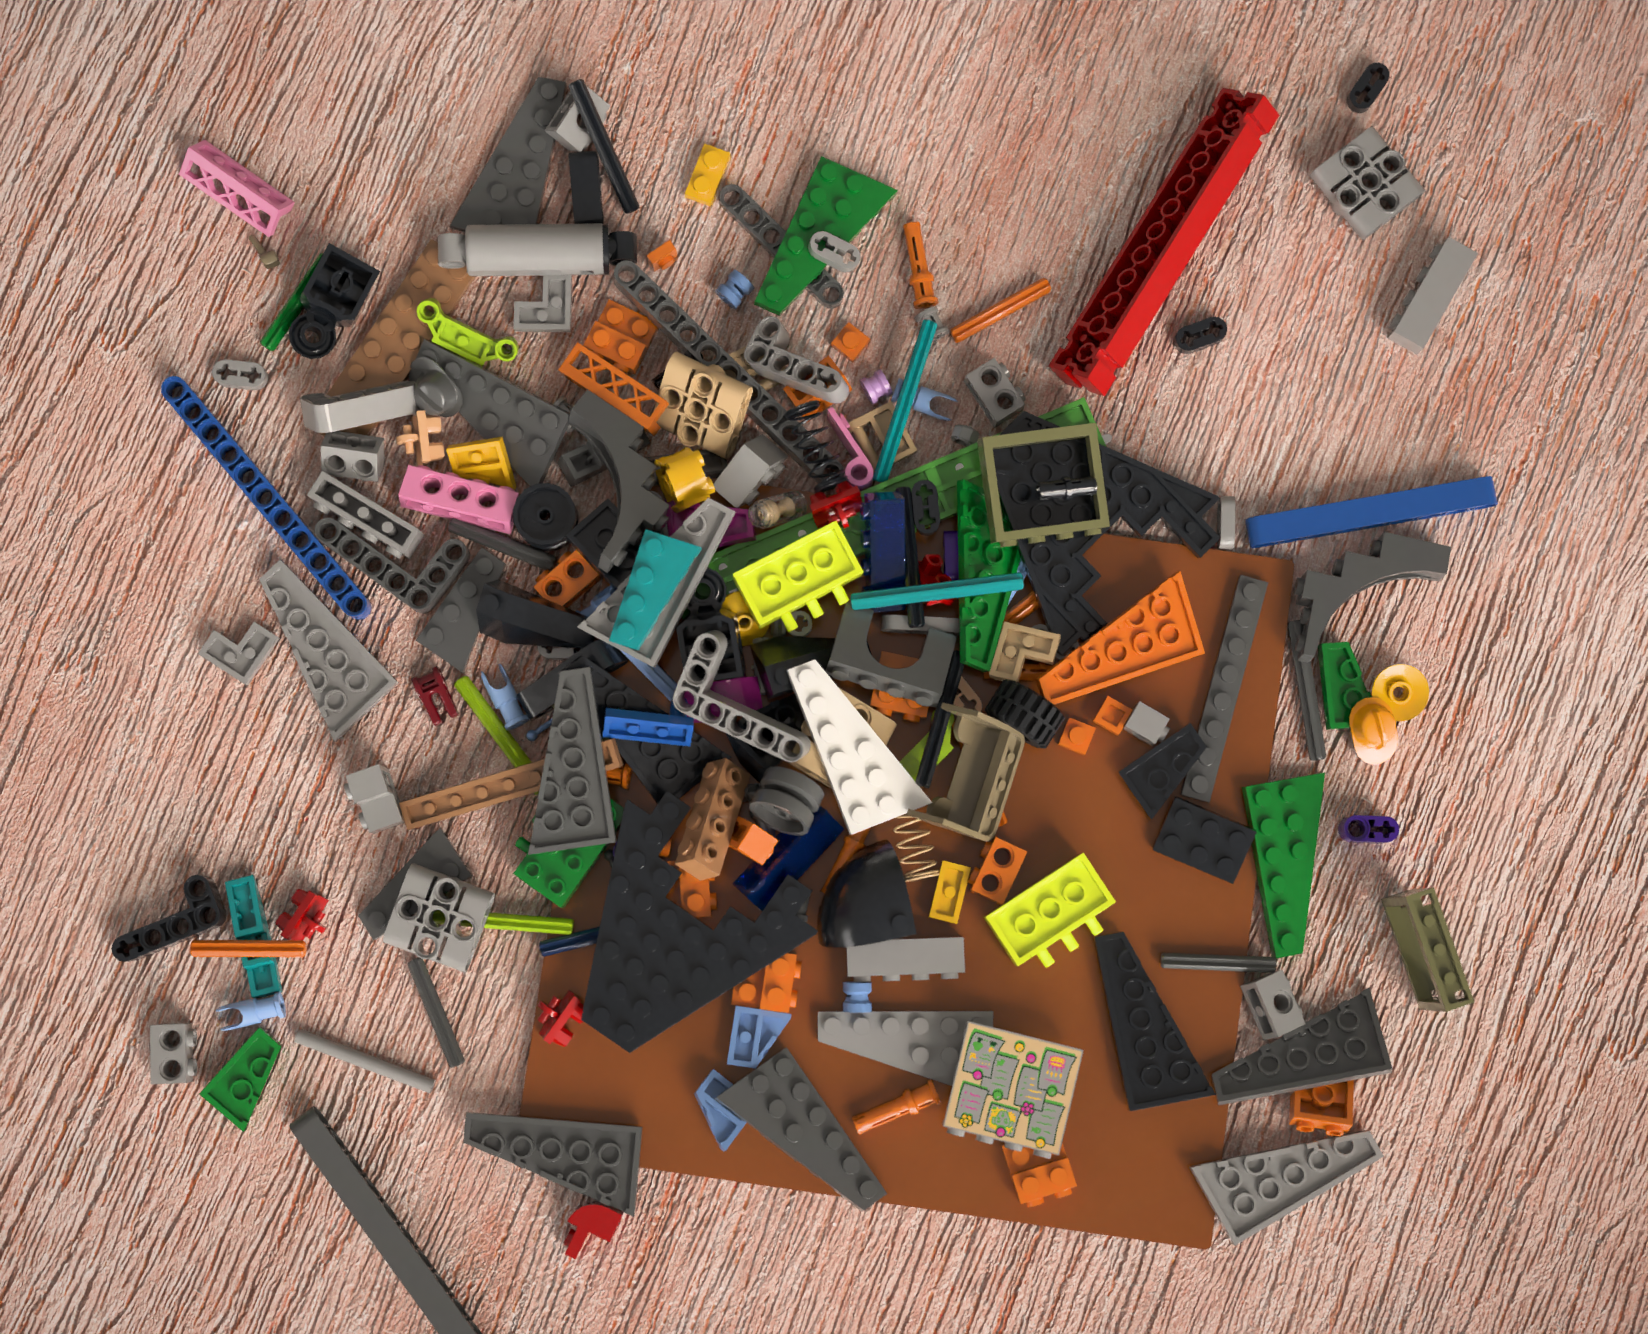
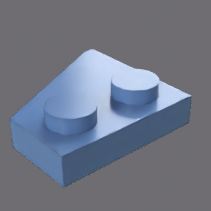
[727,1005,791,1069]
[694,1069,747,1152]

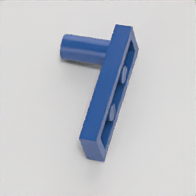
[603,697,694,746]

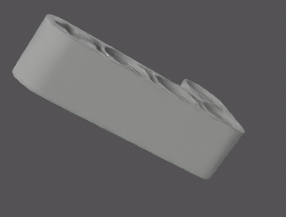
[744,316,849,404]
[300,381,420,433]

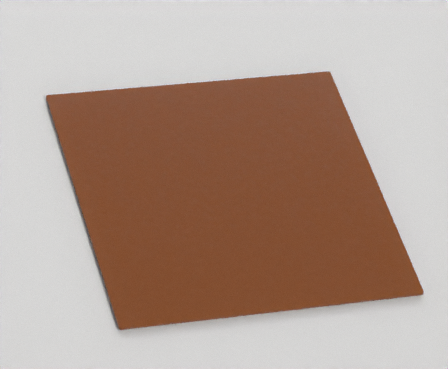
[519,478,1295,1250]

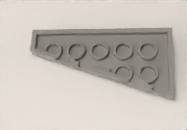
[577,498,736,668]
[259,560,399,742]
[1189,1130,1384,1245]

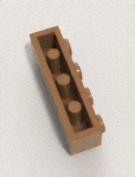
[675,758,750,881]

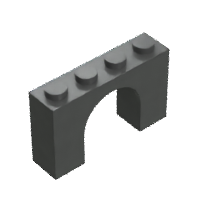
[825,602,957,707]

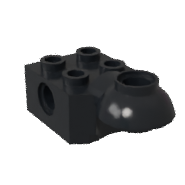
[289,243,380,359]
[676,567,746,681]

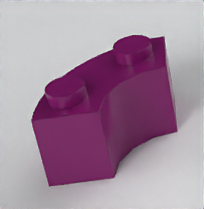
[684,673,763,723]

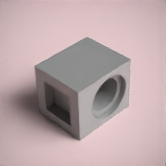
[1123,701,1170,746]

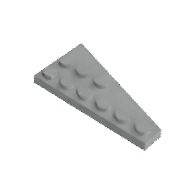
[818,1011,993,1086]

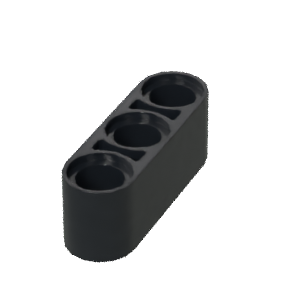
[569,150,604,224]

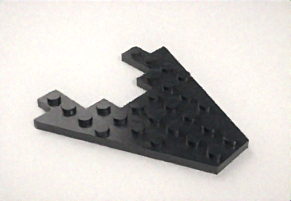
[993,411,1220,655]
[581,791,818,1053]

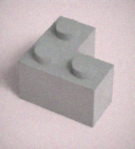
[714,434,788,508]
[344,764,405,834]

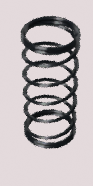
[785,400,849,493]

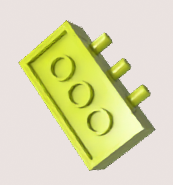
[733,521,863,632]
[983,853,1116,968]

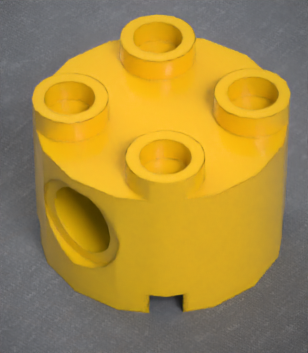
[654,447,715,513]

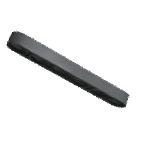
[719,184,844,309]

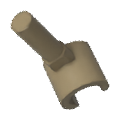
[249,235,280,269]

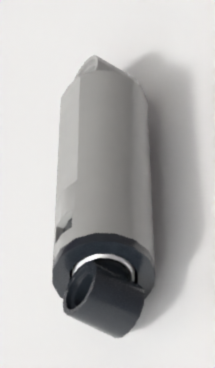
[437,223,637,276]

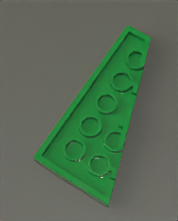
[754,156,898,316]
[957,479,1021,672]
[1241,773,1325,959]

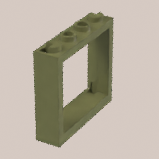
[977,423,1110,547]
[1381,887,1475,1012]

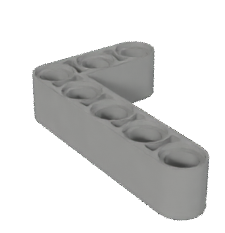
[672,630,811,762]

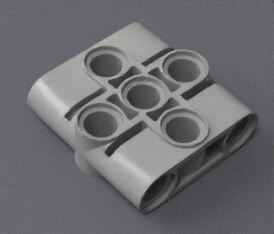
[1309,126,1426,240]
[383,863,495,973]

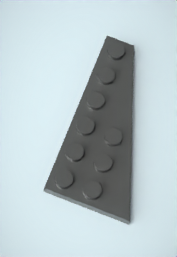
[528,666,616,855]
[714,1047,887,1212]
[463,1112,643,1217]

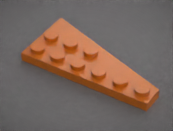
[1036,571,1205,705]

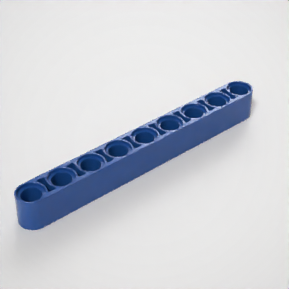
[1245,476,1498,548]

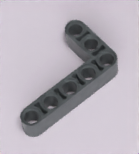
[315,518,470,614]

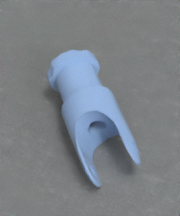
[891,378,958,421]
[481,664,529,731]
[216,992,286,1031]

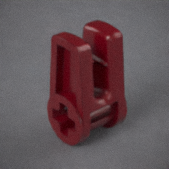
[411,666,459,726]

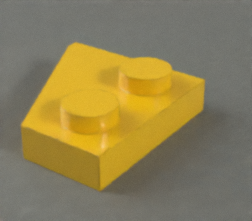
[446,437,517,490]

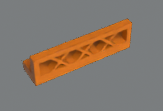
[558,342,669,437]

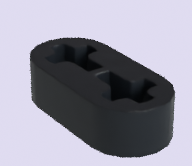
[1347,63,1390,113]
[1174,317,1227,354]
[911,480,940,536]

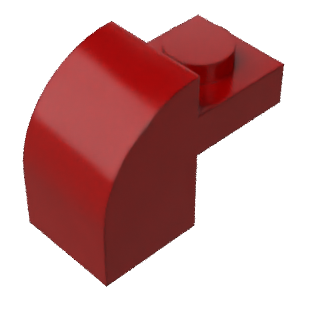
[563,1202,624,1259]

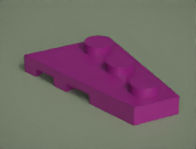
[665,499,756,547]

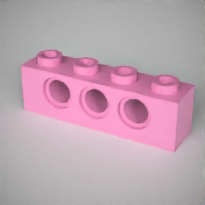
[398,465,519,534]

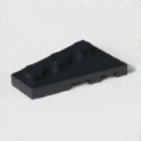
[1119,723,1207,820]

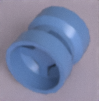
[715,270,754,309]
[843,981,872,1013]

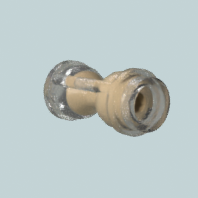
[748,490,807,529]

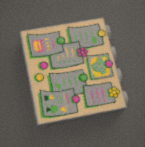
[942,1021,1083,1159]

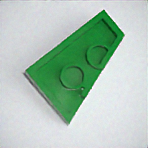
[1318,642,1372,730]
[199,1026,282,1132]

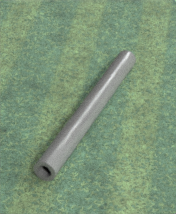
[294,1029,436,1094]

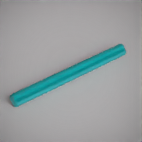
[873,319,937,483]
[851,573,1024,610]

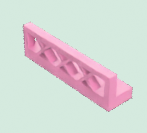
[179,140,295,237]

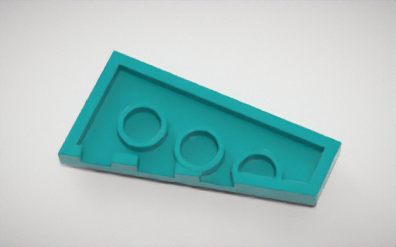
[609,529,702,651]

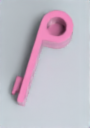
[827,407,873,492]

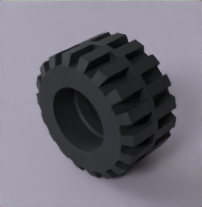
[985,680,1065,749]

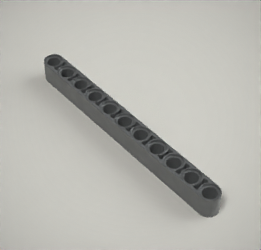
[613,260,845,483]
[289,1106,482,1334]

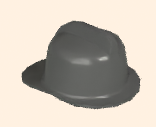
[409,357,463,417]

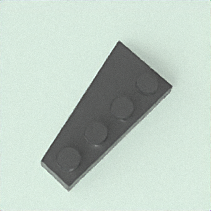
[416,548,506,674]
[358,828,472,940]

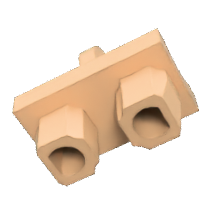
[396,410,445,466]

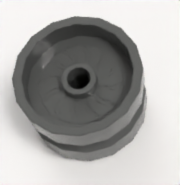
[749,767,824,836]

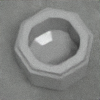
[951,425,980,447]

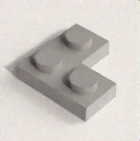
[514,275,572,332]
[198,622,280,686]

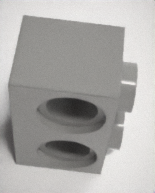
[964,358,1026,428]
[321,431,385,482]
[150,1023,197,1084]

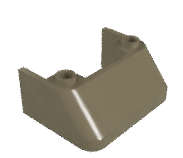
[907,703,1025,841]

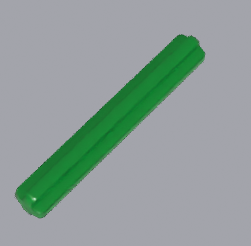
[260,253,323,351]

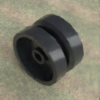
[513,483,579,551]

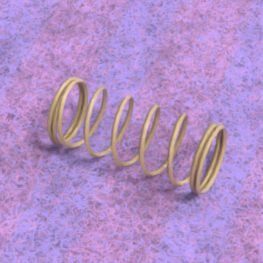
[893,815,940,882]

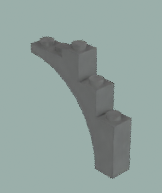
[568,389,669,573]
[1294,532,1451,663]

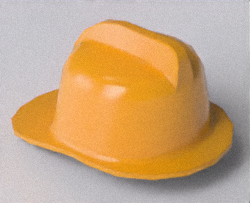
[1349,697,1398,764]

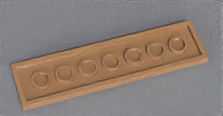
[317,239,476,437]

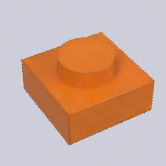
[646,240,677,272]
[831,322,870,363]
[1093,696,1133,736]
[1058,717,1096,755]

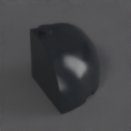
[817,840,917,948]

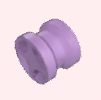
[859,369,893,405]

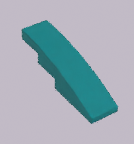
[225,875,283,999]

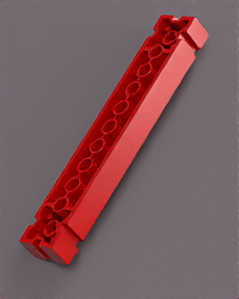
[1048,87,1280,396]

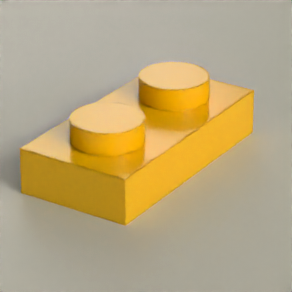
[685,143,731,207]
[929,860,971,924]

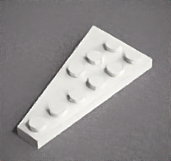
[786,659,932,835]

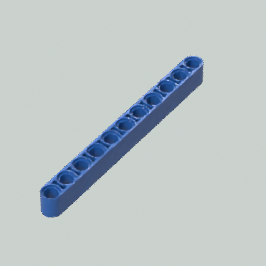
[161,376,372,620]

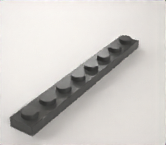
[1180,575,1268,803]

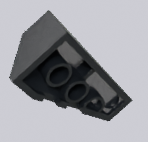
[750,636,873,700]

